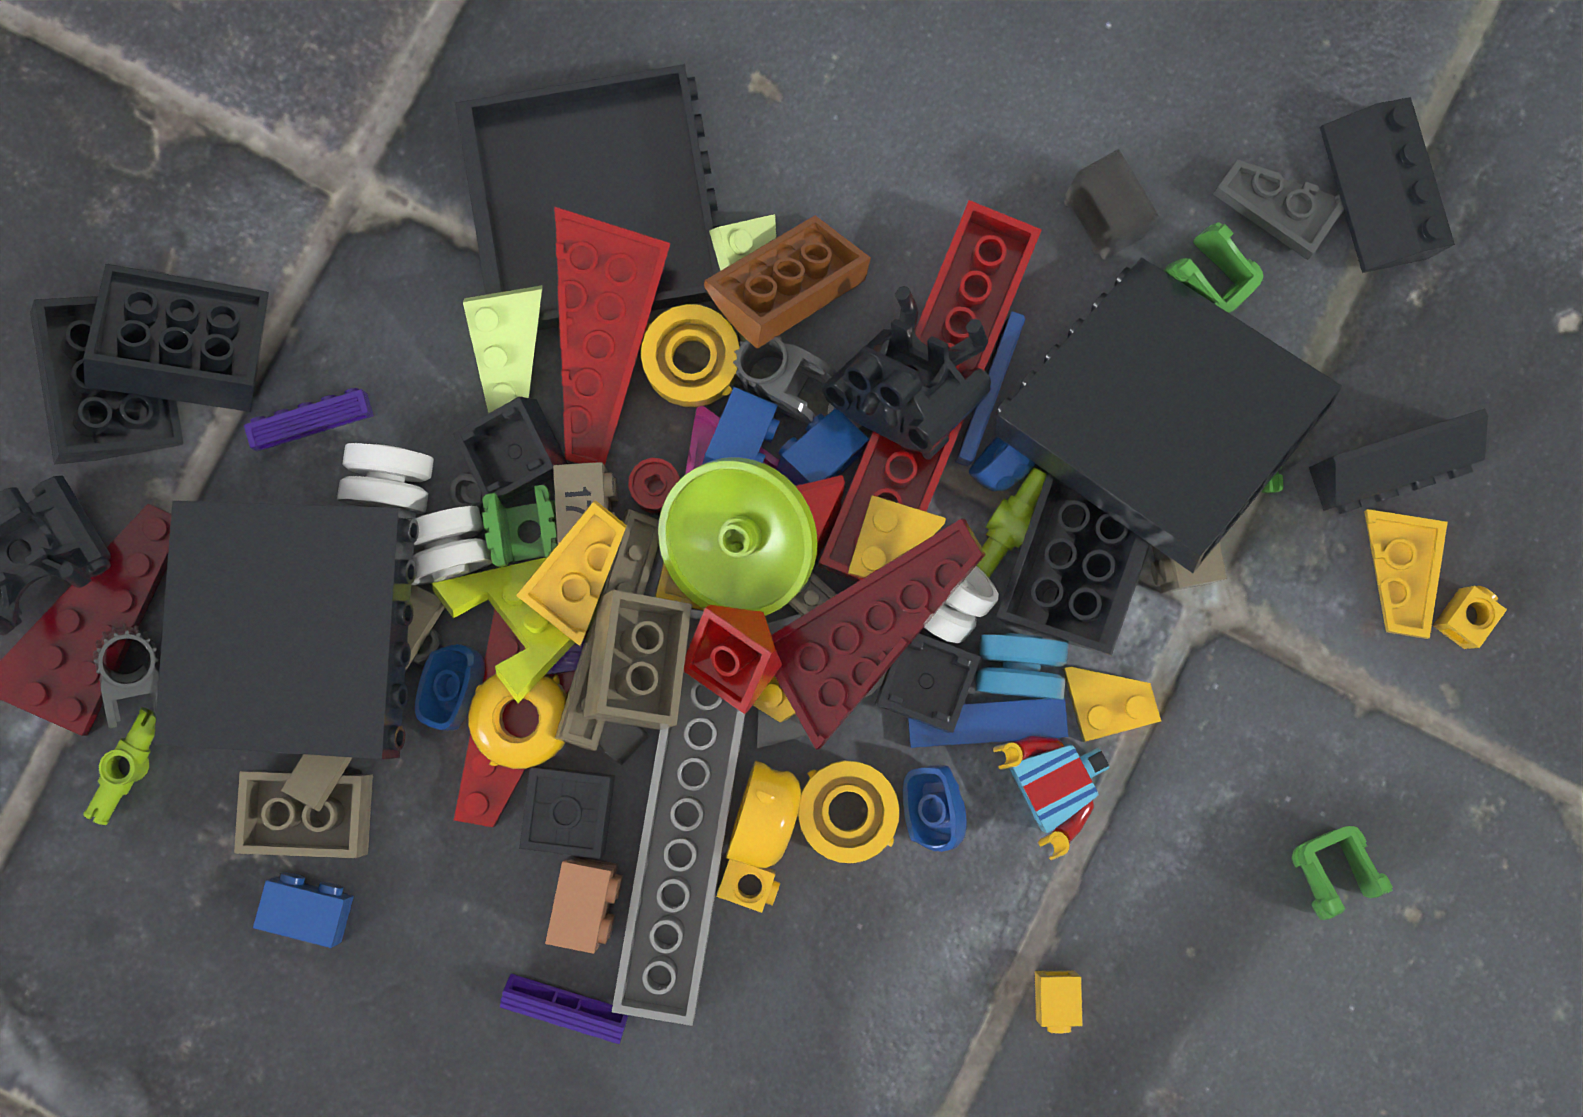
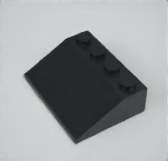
[83,264,269,412]
[30,296,183,465]
[996,472,1151,656]

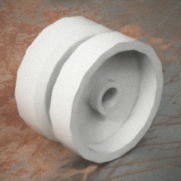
[337,443,434,514]
[411,506,492,585]
[924,566,999,643]

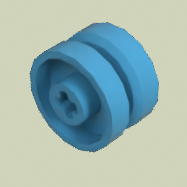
[975,633,1069,700]

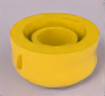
[641,304,740,407]
[468,674,568,769]
[798,760,899,863]
[726,761,801,868]

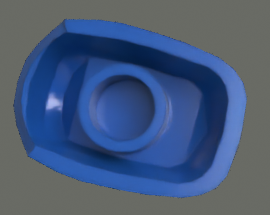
[969,436,1035,491]
[415,644,486,731]
[903,765,967,852]

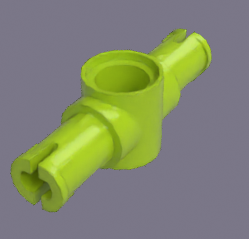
[976,467,1047,579]
[83,707,156,825]

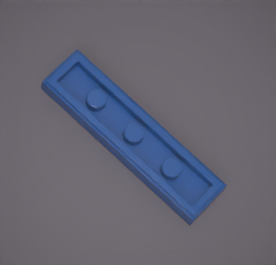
[955,311,1025,467]
[907,698,1068,748]

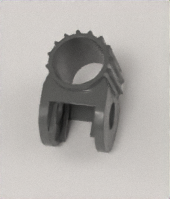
[733,336,837,424]
[93,623,159,729]

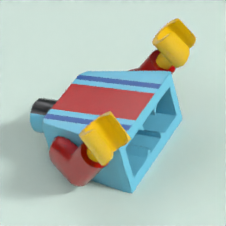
[993,735,1110,860]

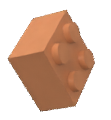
[545,855,623,954]

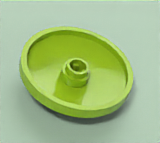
[658,457,817,616]

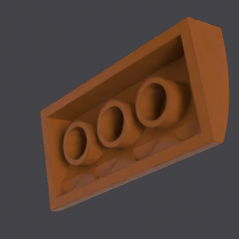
[704,215,871,349]

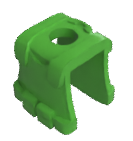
[1163,222,1263,313]
[482,485,558,567]
[1292,826,1393,920]

